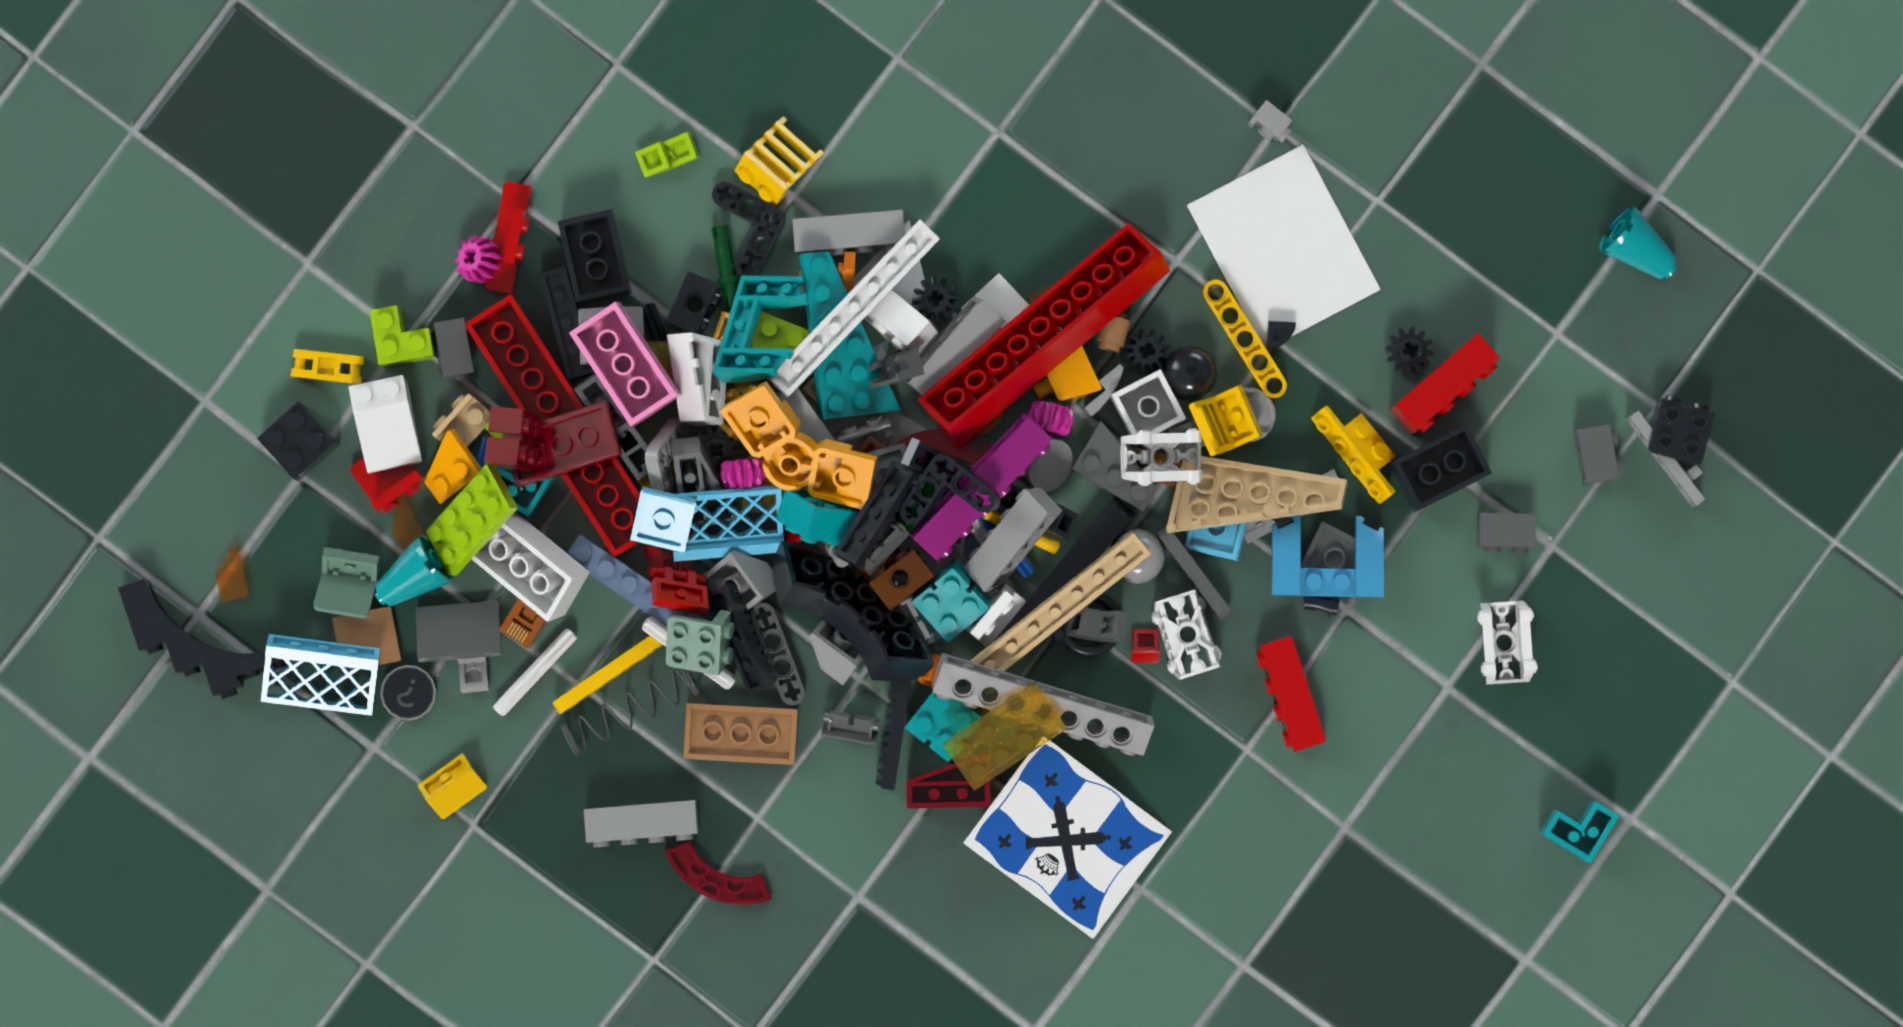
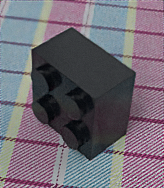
[257,401,340,482]

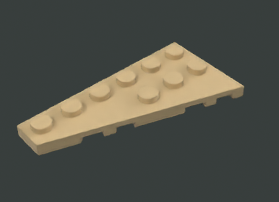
[1166,456,1348,533]

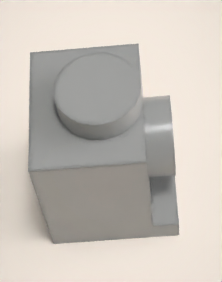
[1248,100,1292,143]

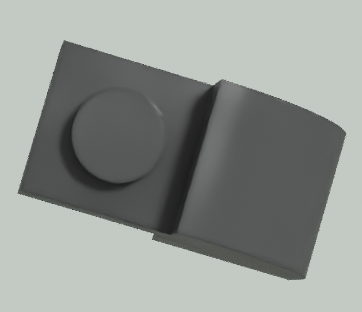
[1066,607,1128,643]

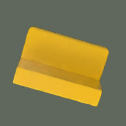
[417,753,487,819]

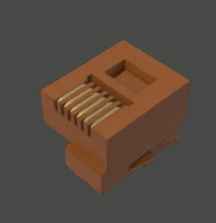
[499,598,548,649]

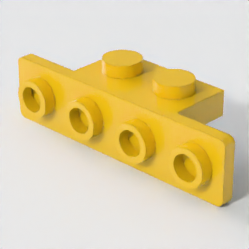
[1311,406,1396,504]

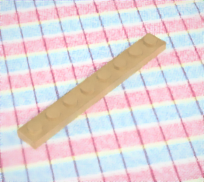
[965,531,1151,683]

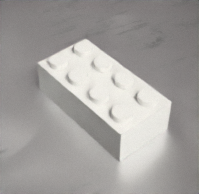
[472,511,590,622]

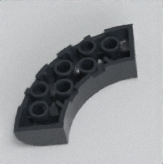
[773,541,934,682]

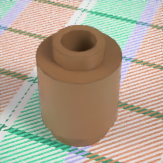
[1097,313,1130,353]

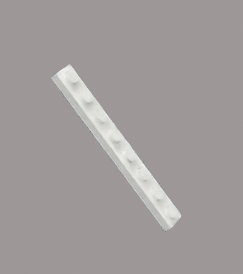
[767,220,940,398]

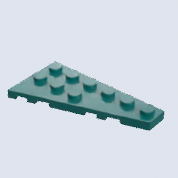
[799,251,901,420]

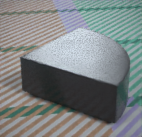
[1266,321,1296,349]

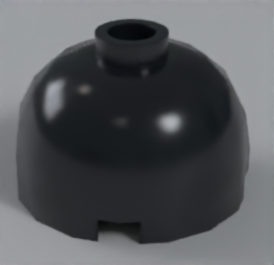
[1162,345,1218,401]

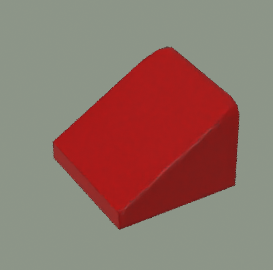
[1131,629,1160,663]

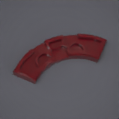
[892,428,993,466]
[664,841,771,905]

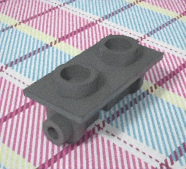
[865,520,909,574]
[821,709,880,745]

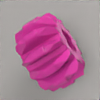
[454,236,502,283]
[1027,401,1074,437]
[720,458,766,489]

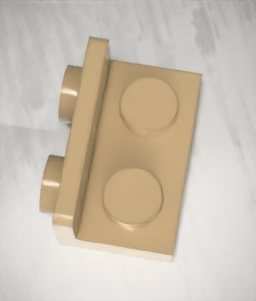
[432,393,490,448]

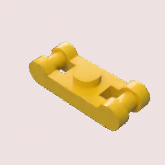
[290,349,365,385]

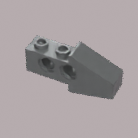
[574,373,649,480]

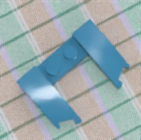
[1271,515,1384,598]

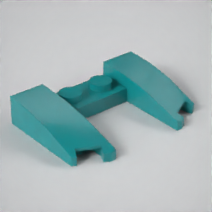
[712,276,809,383]

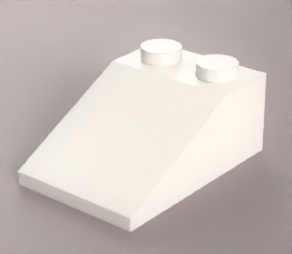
[348,375,422,474]

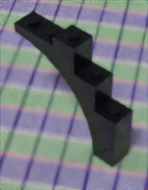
[901,438,1079,540]
[118,579,287,700]

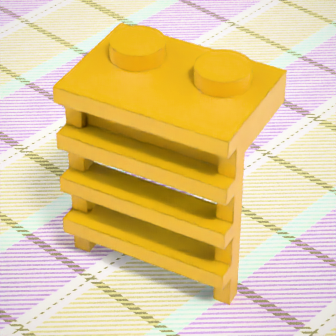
[734,116,824,207]
[1189,385,1263,457]

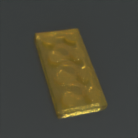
[942,681,1067,791]

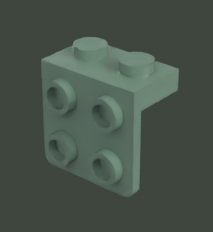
[314,547,379,618]
[666,610,734,676]

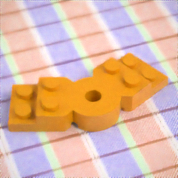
[720,381,877,509]

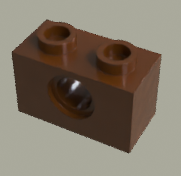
[869,549,934,611]

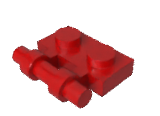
[649,564,709,615]

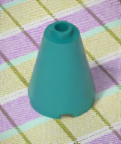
[1599,207,1677,279]
[374,535,454,607]

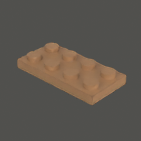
[683,703,798,765]

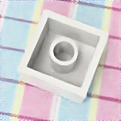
[1110,369,1186,446]

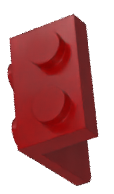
[350,457,425,513]

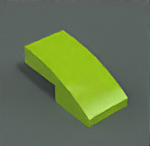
[635,132,700,178]

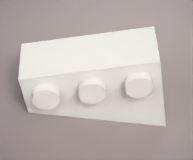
[865,289,940,357]
[667,333,726,426]

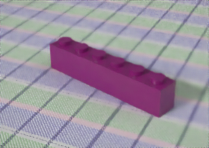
[909,413,1053,561]

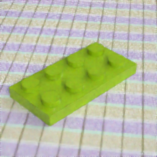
[426,464,518,576]

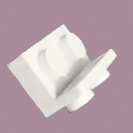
[970,583,1026,642]

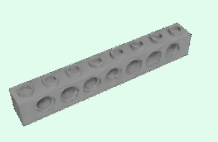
[931,653,1154,756]

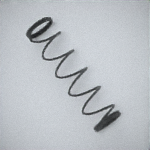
[561,668,700,756]

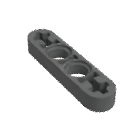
[1156,526,1232,620]
[751,603,805,706]

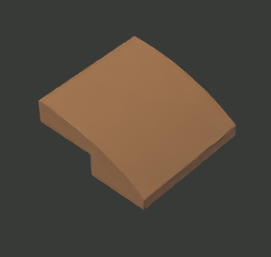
[332,606,401,672]

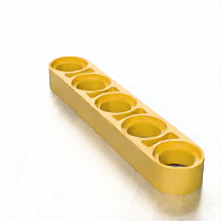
[1203,280,1287,398]
[552,636,663,715]

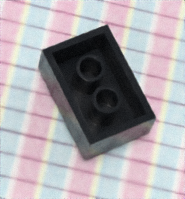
[557,209,632,306]
[1389,424,1492,513]

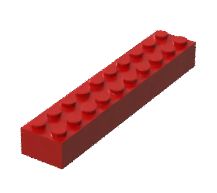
[918,223,1170,448]
[464,294,641,559]

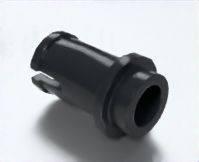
[1304,596,1340,618]

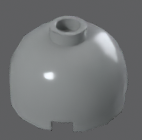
[1112,528,1165,584]

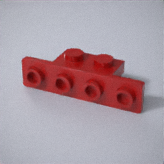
[485,181,532,294]

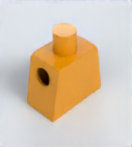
[1033,346,1102,403]

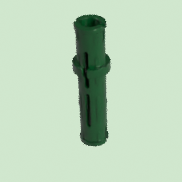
[711,225,740,310]

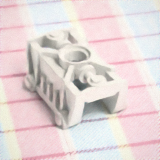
[1120,428,1202,486]
[1151,589,1222,680]
[1477,601,1538,685]

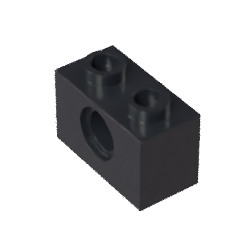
[666,271,722,334]

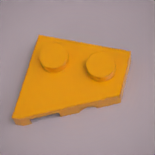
[424,428,482,504]

